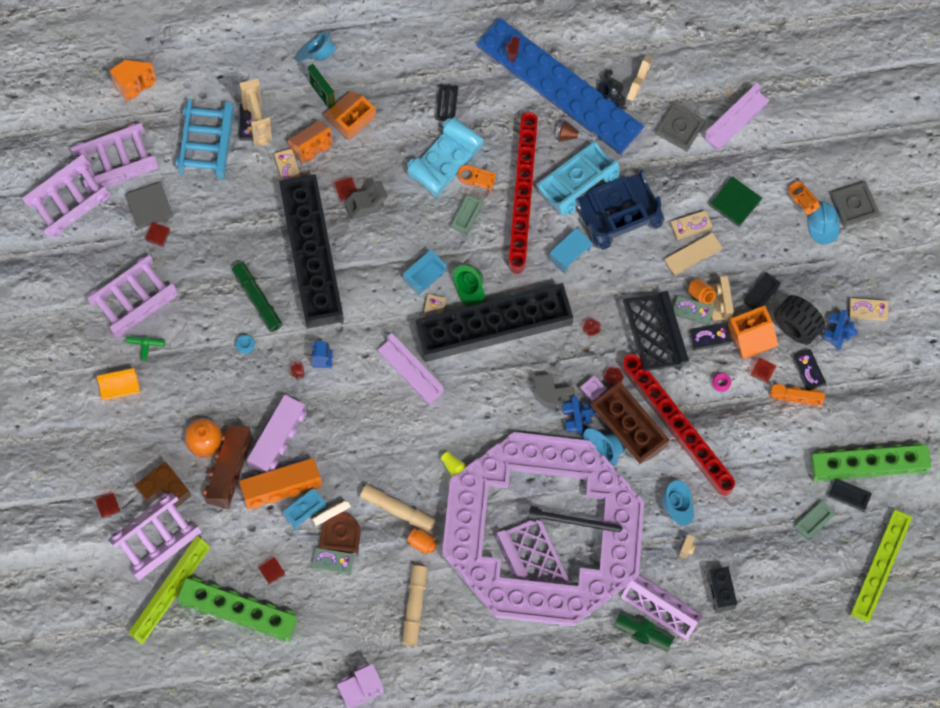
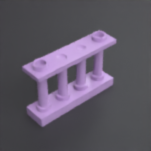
[71,123,159,194]
[22,154,112,238]
[87,255,178,339]
[108,492,202,581]

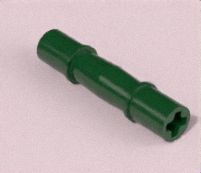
[232,262,283,332]

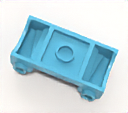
[407,117,484,198]
[536,141,620,216]

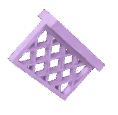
[496,520,571,585]

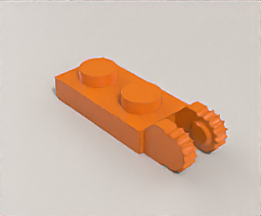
[770,384,825,406]

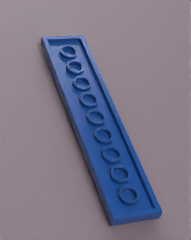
[477,18,644,155]

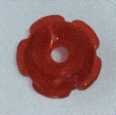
[583,319,601,336]
[291,361,304,380]
[605,367,624,386]

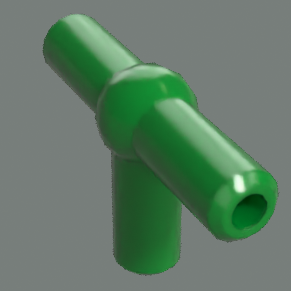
[126,336,165,361]

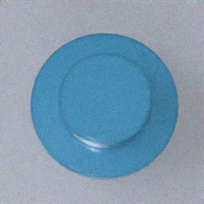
[236,335,255,354]

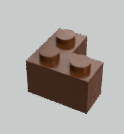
[134,461,191,508]

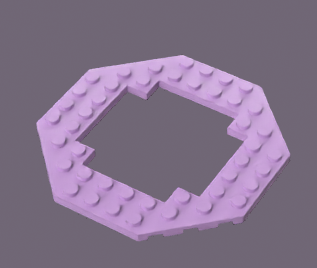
[442,432,644,626]

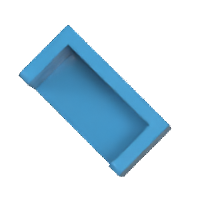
[549,228,593,274]
[403,250,447,296]
[283,488,326,532]

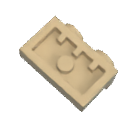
[709,276,734,321]

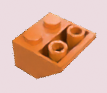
[109,60,157,101]
[323,91,376,141]
[288,120,333,164]
[728,306,778,360]

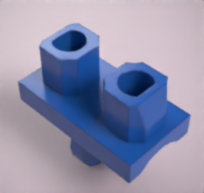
[824,310,858,349]
[562,396,595,435]

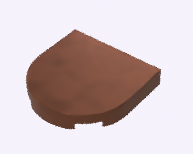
[319,512,361,554]

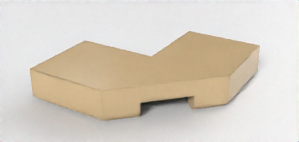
[627,55,653,101]

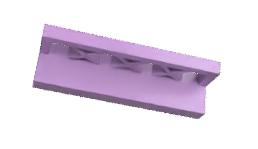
[704,83,769,152]
[378,333,444,406]
[620,574,703,640]

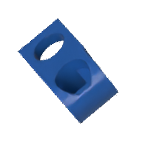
[312,341,333,369]

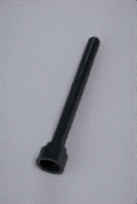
[528,505,623,533]

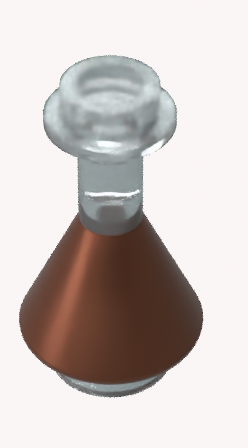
[555,120,598,145]

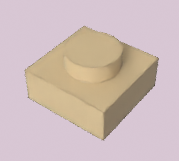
[679,535,696,560]

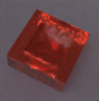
[506,37,520,62]
[334,177,357,202]
[145,222,170,248]
[750,357,776,384]
[95,493,121,519]
[258,557,286,585]

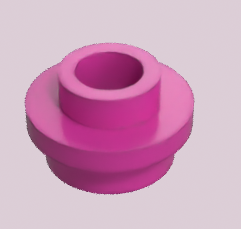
[712,373,731,392]

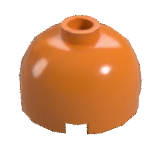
[184,418,223,458]

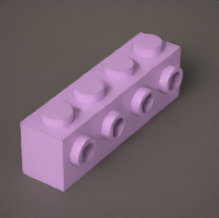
[247,395,307,473]

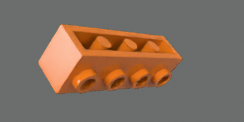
[239,458,322,510]

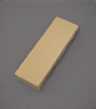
[664,232,722,277]

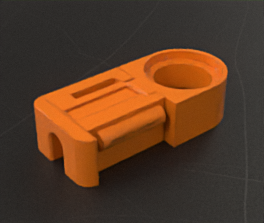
[458,165,496,191]
[788,182,820,215]

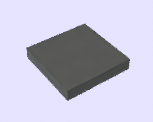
[655,103,706,152]
[830,181,880,228]
[125,182,173,229]

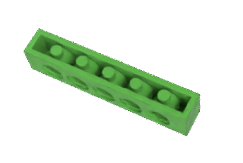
[810,443,931,482]
[177,577,298,643]

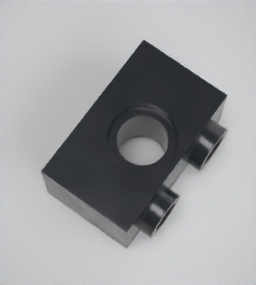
[707,566,737,613]

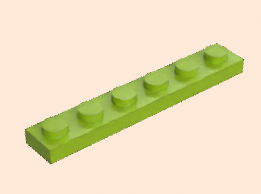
[850,509,913,623]
[128,536,211,645]

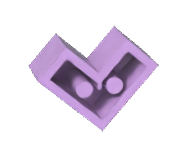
[337,664,384,708]

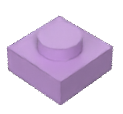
[580,375,607,403]

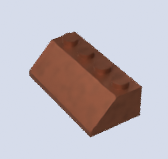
[590,382,670,464]
[203,426,252,510]

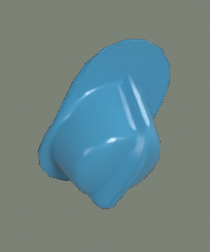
[295,30,337,61]
[808,201,840,245]
[583,428,625,466]
[662,480,694,526]

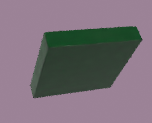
[307,63,335,109]
[709,176,762,227]

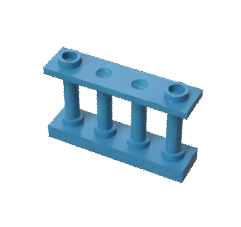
[176,99,234,179]

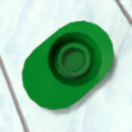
[453,265,485,307]

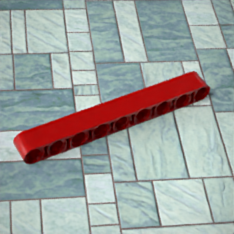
[509,112,538,274]
[622,354,735,496]

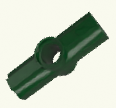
[614,611,675,652]

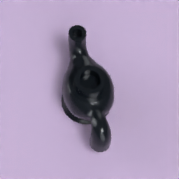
[599,69,626,108]

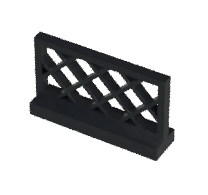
[623,291,689,371]

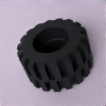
[774,295,826,345]

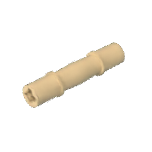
[360,484,436,533]
[402,566,428,646]

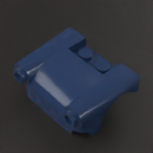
[575,169,665,250]

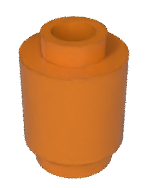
[688,279,716,304]
[407,528,437,555]

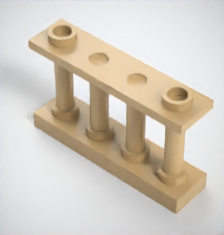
[240,78,272,146]

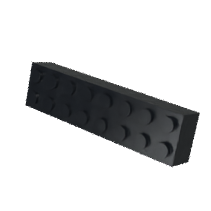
[279,174,344,329]
[415,283,573,362]

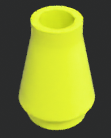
[441,451,467,477]

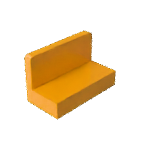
[96,368,140,401]

